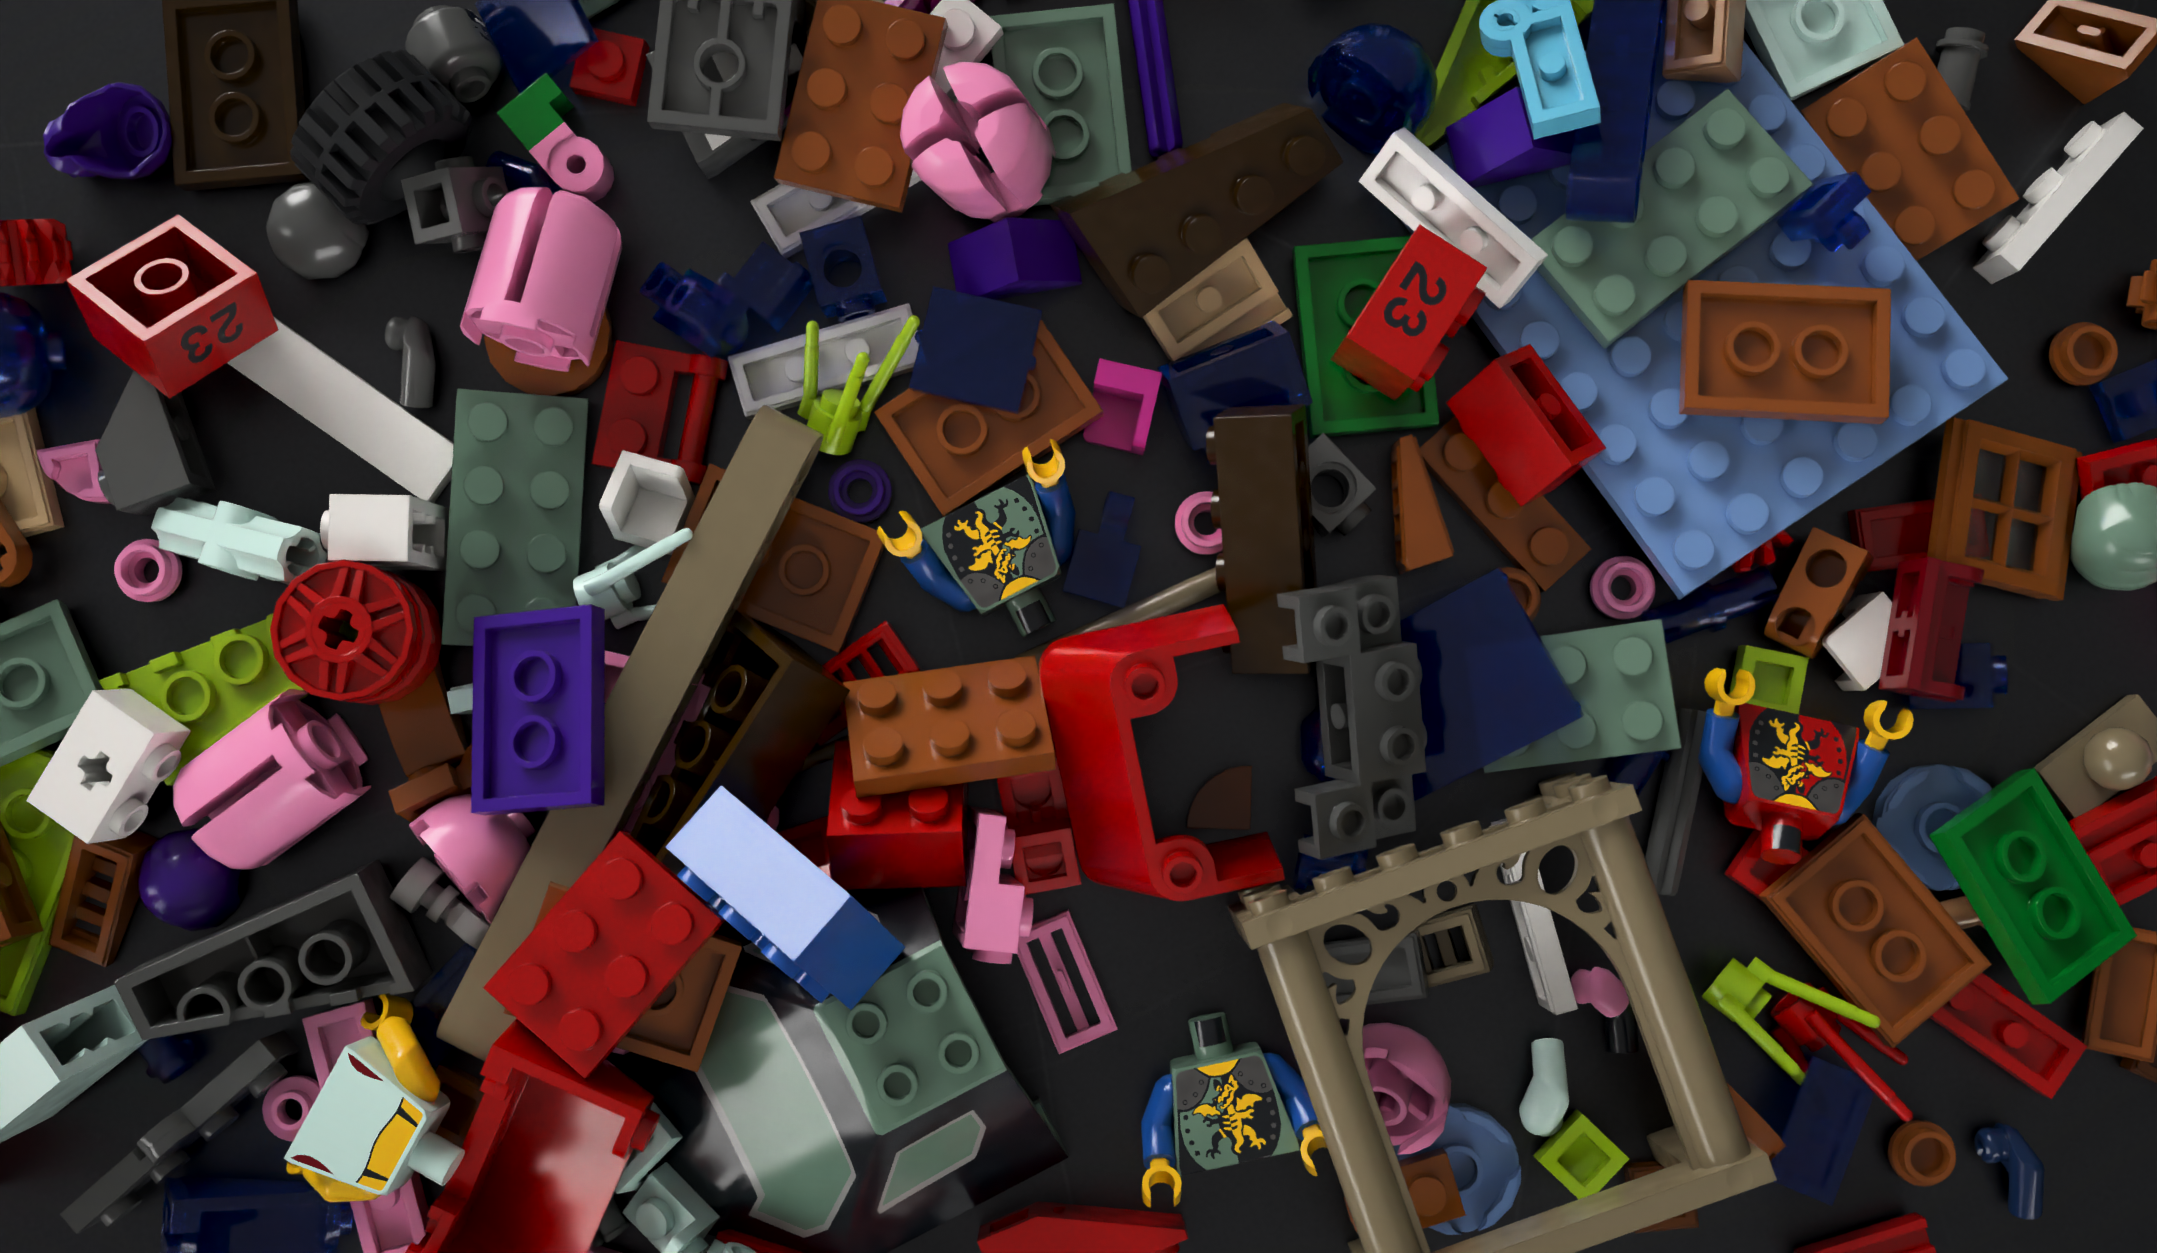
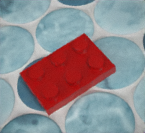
[483,831,725,1079]

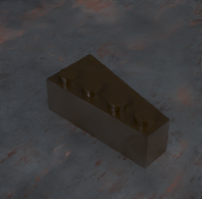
[1050,103,1344,318]
[630,610,850,905]

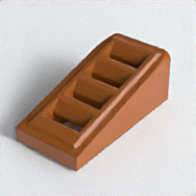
[1390,434,1455,575]
[48,830,158,967]

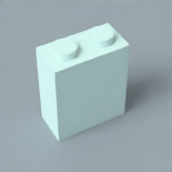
[0,985,149,1143]

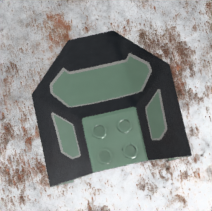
[623,887,1069,1253]

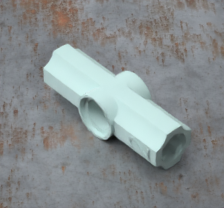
[151,497,327,585]

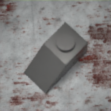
[95,370,216,516]

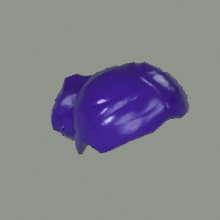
[43,82,172,180]

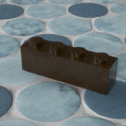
[1206,404,1317,674]

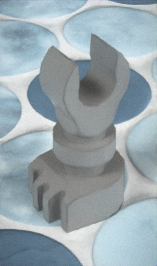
[389,857,491,950]

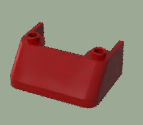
[1039,604,1285,901]

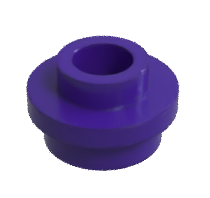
[828,459,892,523]

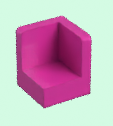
[1083,358,1162,455]

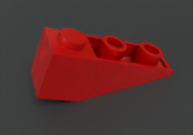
[977,1201,1189,1253]

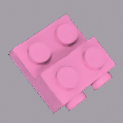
[952,806,1034,964]

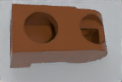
[1764,526,1874,659]

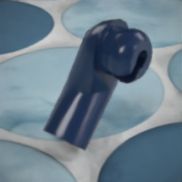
[1974,1123,2045,1220]

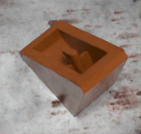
[2014,0,2157,105]

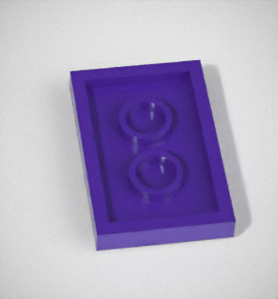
[471,604,605,815]

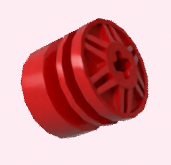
[270,560,442,705]

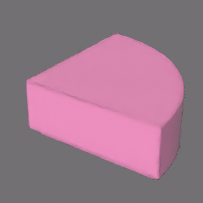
[36,439,111,504]

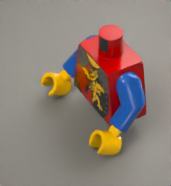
[1698,668,1914,865]

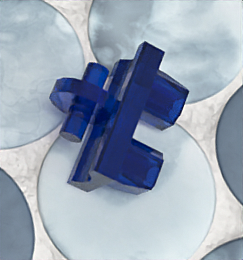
[639,262,750,358]

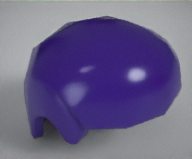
[138,828,242,932]

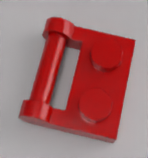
[591,340,729,486]

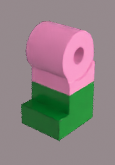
[497,73,614,202]

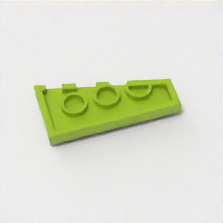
[98,613,359,786]

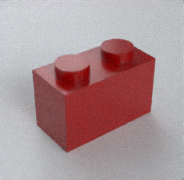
[1446,344,1606,507]

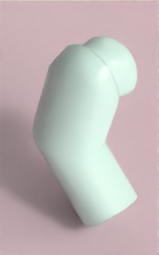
[1519,1038,1569,1137]

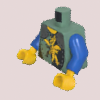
[877,439,1076,638]
[1141,1012,1327,1208]

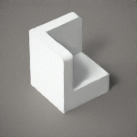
[599,450,695,555]
[1822,591,1892,691]

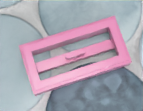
[1017,909,1118,1054]

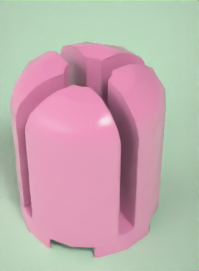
[900,62,1056,222]
[460,187,622,372]
[173,689,371,870]

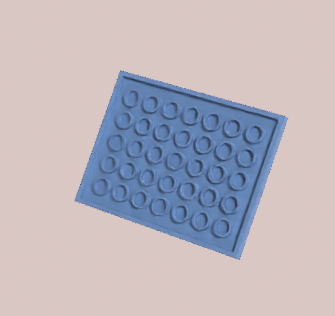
[1400,0,2008,600]

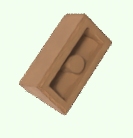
[1662,0,1746,83]

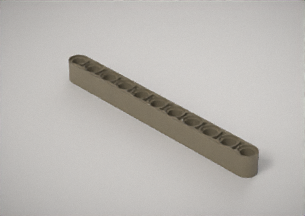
[436,405,823,1061]

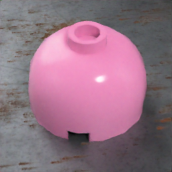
[409,794,536,924]
[1363,1023,1451,1155]

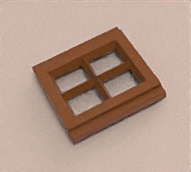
[1927,417,2082,601]

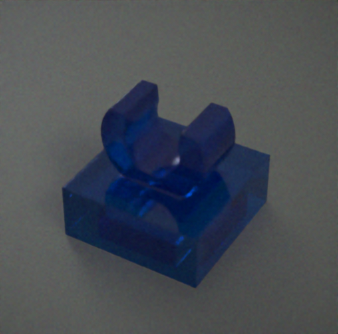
[1776,171,1872,252]
[2089,359,2157,443]

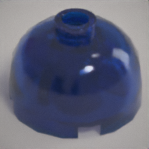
[1308,23,1438,155]
[0,292,67,418]

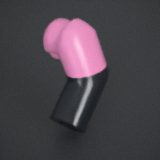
[1570,967,1639,1053]

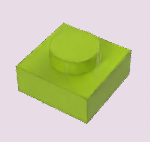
[1729,645,1809,714]
[1533,1109,1629,1199]

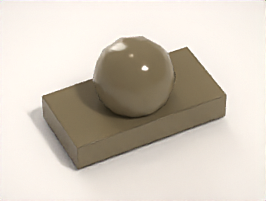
[2033,694,2157,821]

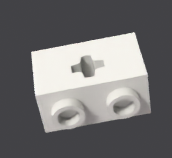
[320,494,449,571]
[26,689,191,844]

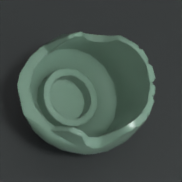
[2070,482,2157,591]

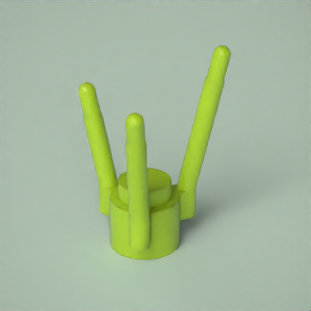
[798,315,920,455]
[1702,957,1881,1086]

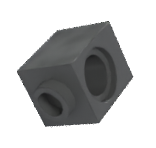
[1308,433,1376,538]

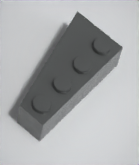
[113,859,433,1041]

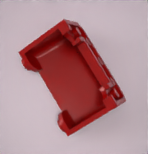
[405,1018,661,1253]

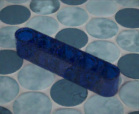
[1566,0,1666,223]

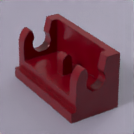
[1878,557,1984,702]

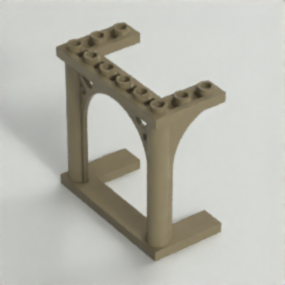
[1227,772,1777,1253]

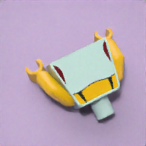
[284,993,465,1203]

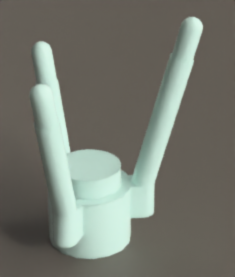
[573,528,693,629]

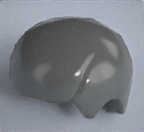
[266,182,369,279]

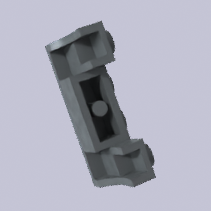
[1277,575,1427,860]

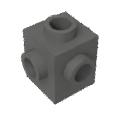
[401,156,509,253]

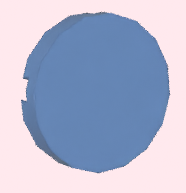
[1872,764,1992,891]
[1394,1103,1521,1235]

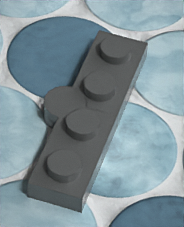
[60,1030,300,1234]

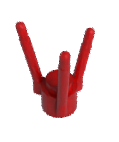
[1770,982,1913,1122]

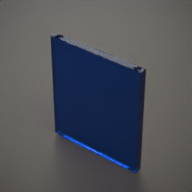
[1400,567,1584,801]

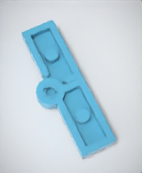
[1479,0,1601,139]

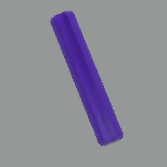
[1128,0,1183,157]

